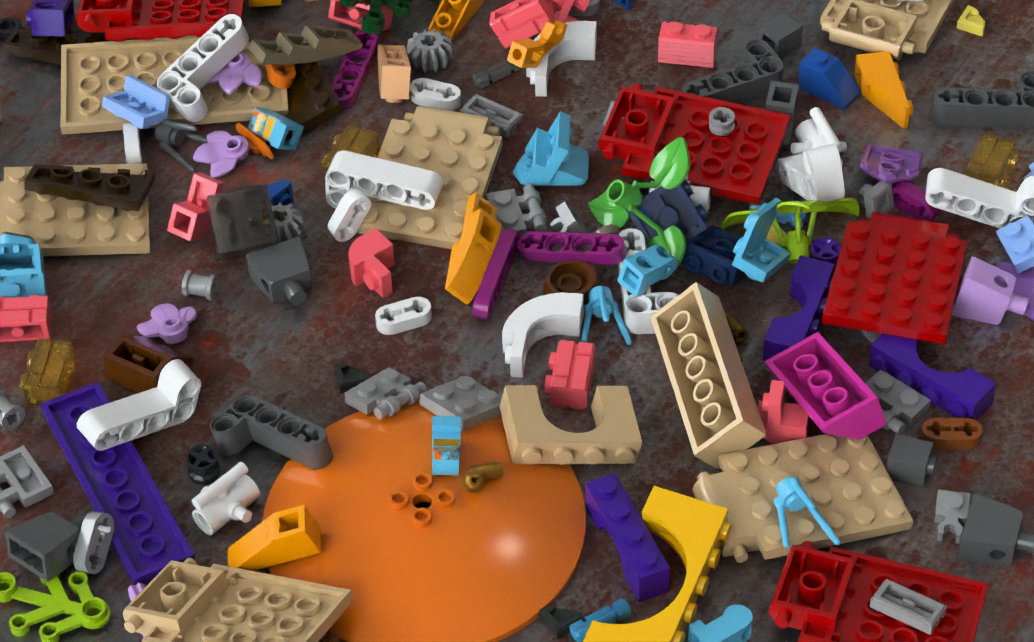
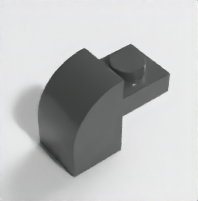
[765,81,799,151]

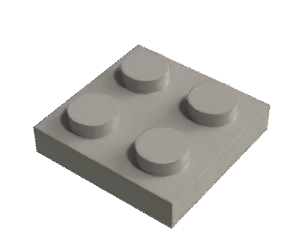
[420,375,502,431]

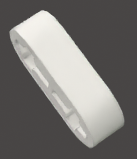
[410,78,461,111]
[123,122,142,164]
[328,189,371,242]
[375,296,432,335]

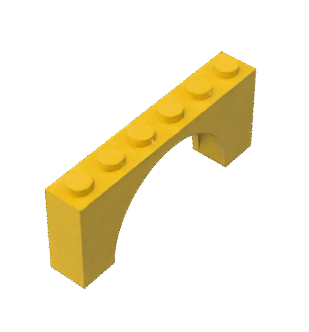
[583,486,732,642]

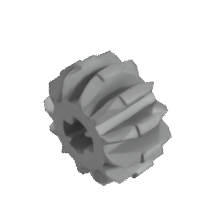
[407,28,453,73]
[256,201,305,247]

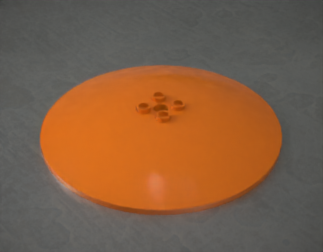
[262,399,586,642]

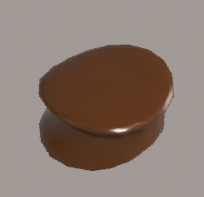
[543,260,597,304]

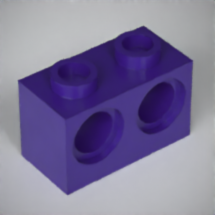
[27,0,75,36]

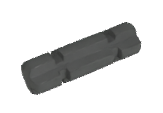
[473,57,522,89]

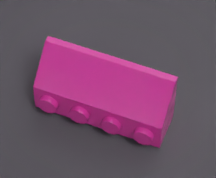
[764,332,887,440]

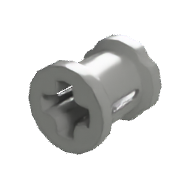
[182,270,219,301]
[0,390,25,430]

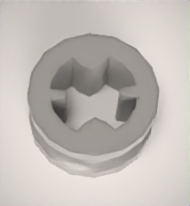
[709,107,735,136]

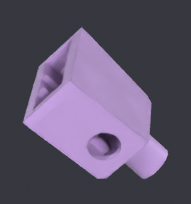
[952,256,1029,325]

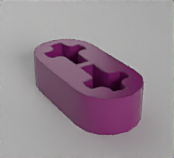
[892,181,941,221]

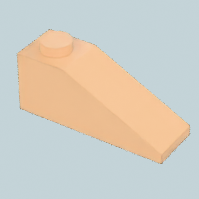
[377,44,411,103]

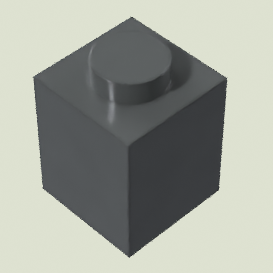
[759,12,803,59]
[887,434,937,486]

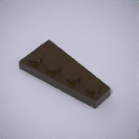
[3,29,112,65]
[287,61,343,135]
[25,165,155,212]

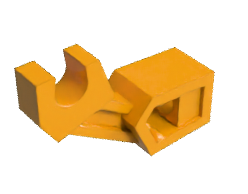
[507,20,567,68]

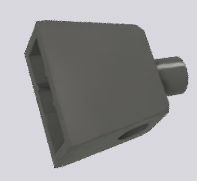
[246,236,312,305]
[957,493,1034,566]
[5,512,84,582]

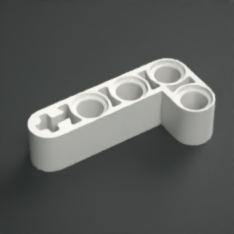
[157,14,249,122]
[777,144,845,202]
[325,150,444,210]
[925,168,1034,229]
[618,228,678,334]
[77,359,201,451]

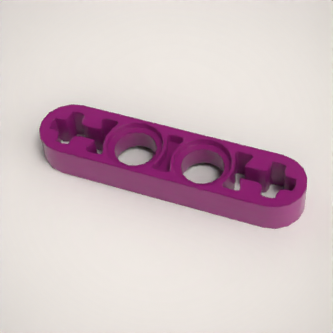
[331,30,379,110]
[473,228,520,320]
[517,231,628,265]

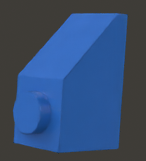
[798,47,861,110]

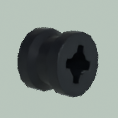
[186,444,220,485]

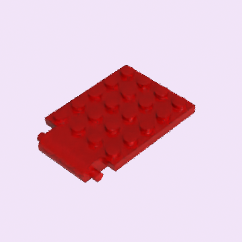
[76,0,245,42]
[598,83,791,205]
[822,212,967,344]
[769,541,989,642]

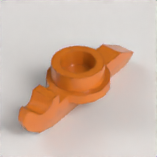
[236,122,274,160]

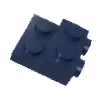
[626,179,710,245]
[680,225,746,287]

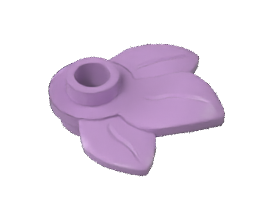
[208,52,262,95]
[193,131,249,178]
[137,303,197,344]

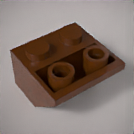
[103,335,194,393]

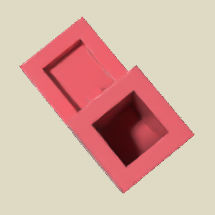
[167,172,224,241]
[348,228,395,298]
[758,380,810,444]

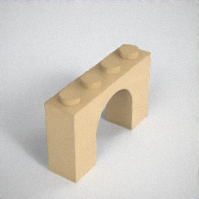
[499,385,642,465]

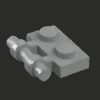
[486,184,547,236]
[345,367,427,419]
[865,369,931,434]
[0,445,54,518]

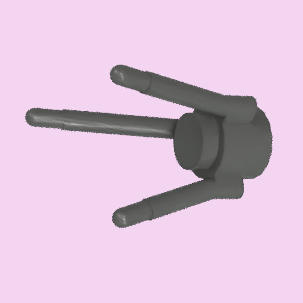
[155,119,208,173]

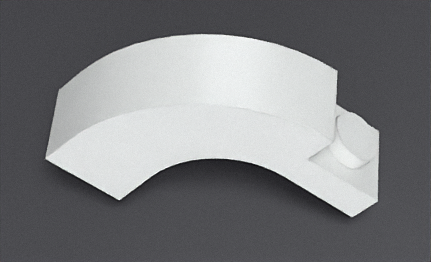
[526,21,597,97]
[502,292,584,378]

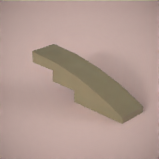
[248,25,363,65]

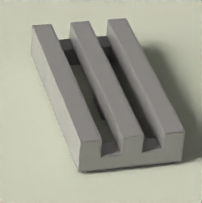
[460,94,523,138]
[870,579,947,635]

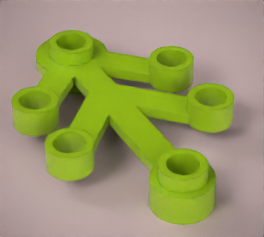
[0,571,111,642]

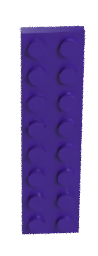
[40,381,196,585]

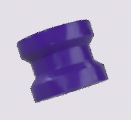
[811,238,841,271]

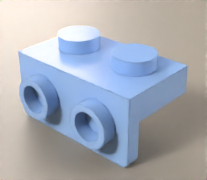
[102,75,170,129]
[996,216,1034,274]

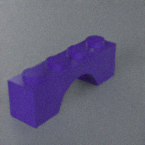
[763,255,835,361]
[869,334,996,420]
[585,473,670,602]

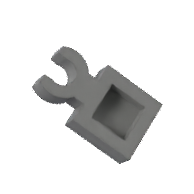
[934,489,970,544]

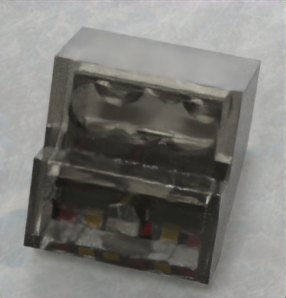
[205,184,278,261]

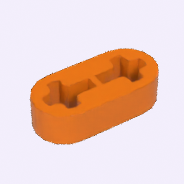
[264,64,296,89]

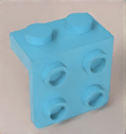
[732,198,791,283]

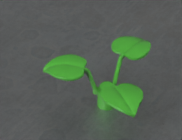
[588,137,690,271]

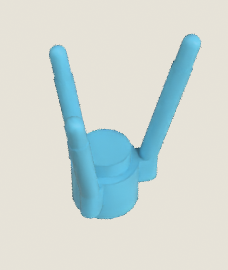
[581,286,632,345]
[773,477,840,548]

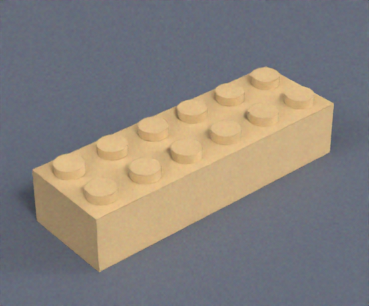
[650,282,767,470]

